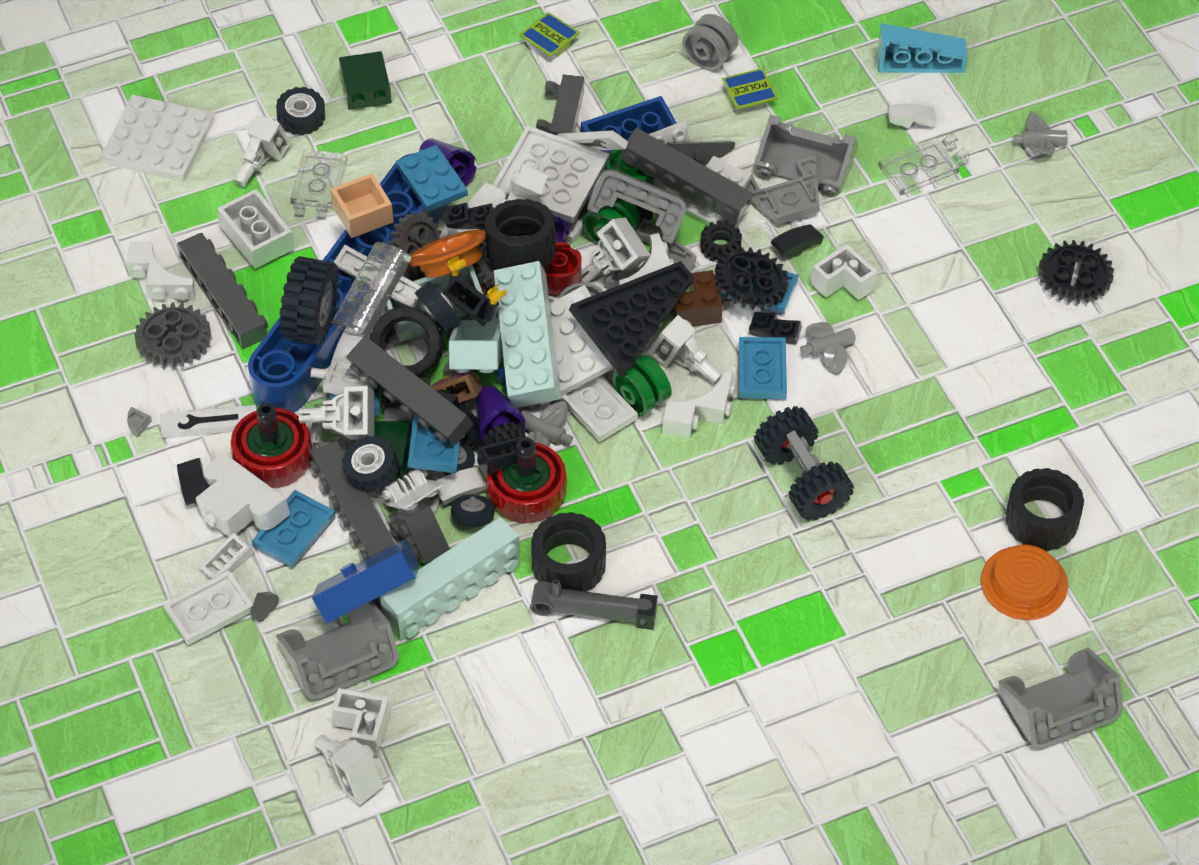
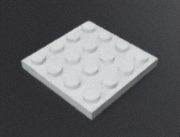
[99,95,215,182]
[493,126,610,224]
[540,285,614,406]

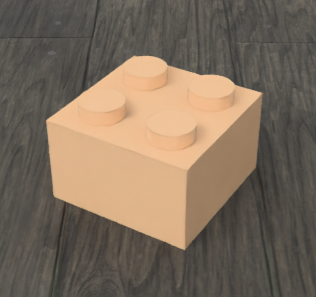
[330,173,393,238]

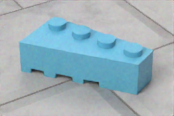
[877,23,968,73]

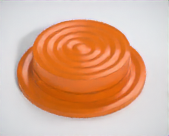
[408,230,486,278]
[981,545,1068,620]

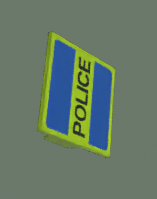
[519,12,580,57]
[722,68,778,110]

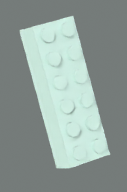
[494,261,561,408]
[380,517,520,642]

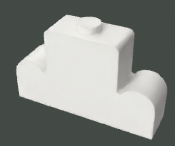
[196,453,291,536]

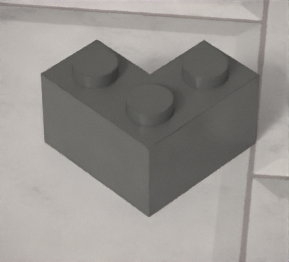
[388,503,450,564]

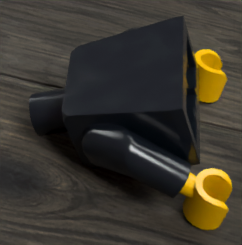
[442,255,507,326]

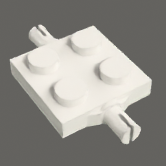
[311,359,375,395]

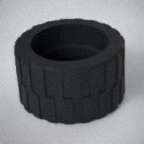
[485,199,556,269]
[370,306,444,378]
[1005,468,1084,550]
[531,512,606,592]

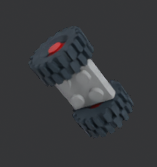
[754,406,854,521]

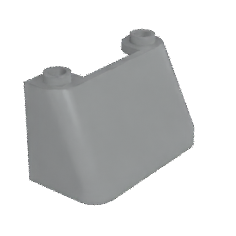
[754,114,858,194]
[587,169,687,244]
[276,601,399,700]
[999,647,1123,749]

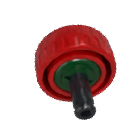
[230,403,312,488]
[486,437,567,523]

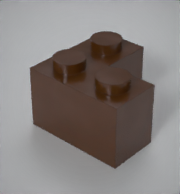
[671,270,723,327]

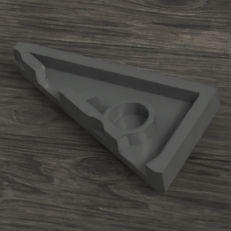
[663,140,735,185]

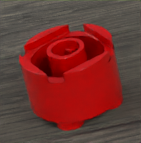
[543,242,582,295]

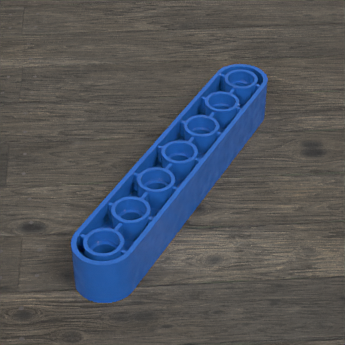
[248,153,447,413]

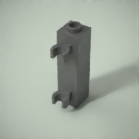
[536,74,584,136]

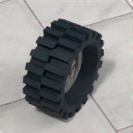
[279,256,339,345]

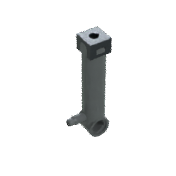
[530,580,658,630]

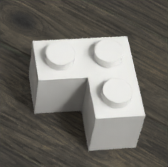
[501,164,549,203]
[811,244,878,300]
[332,688,390,757]

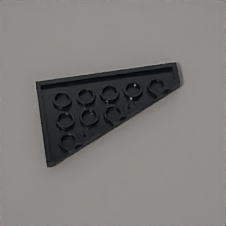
[569,261,694,378]

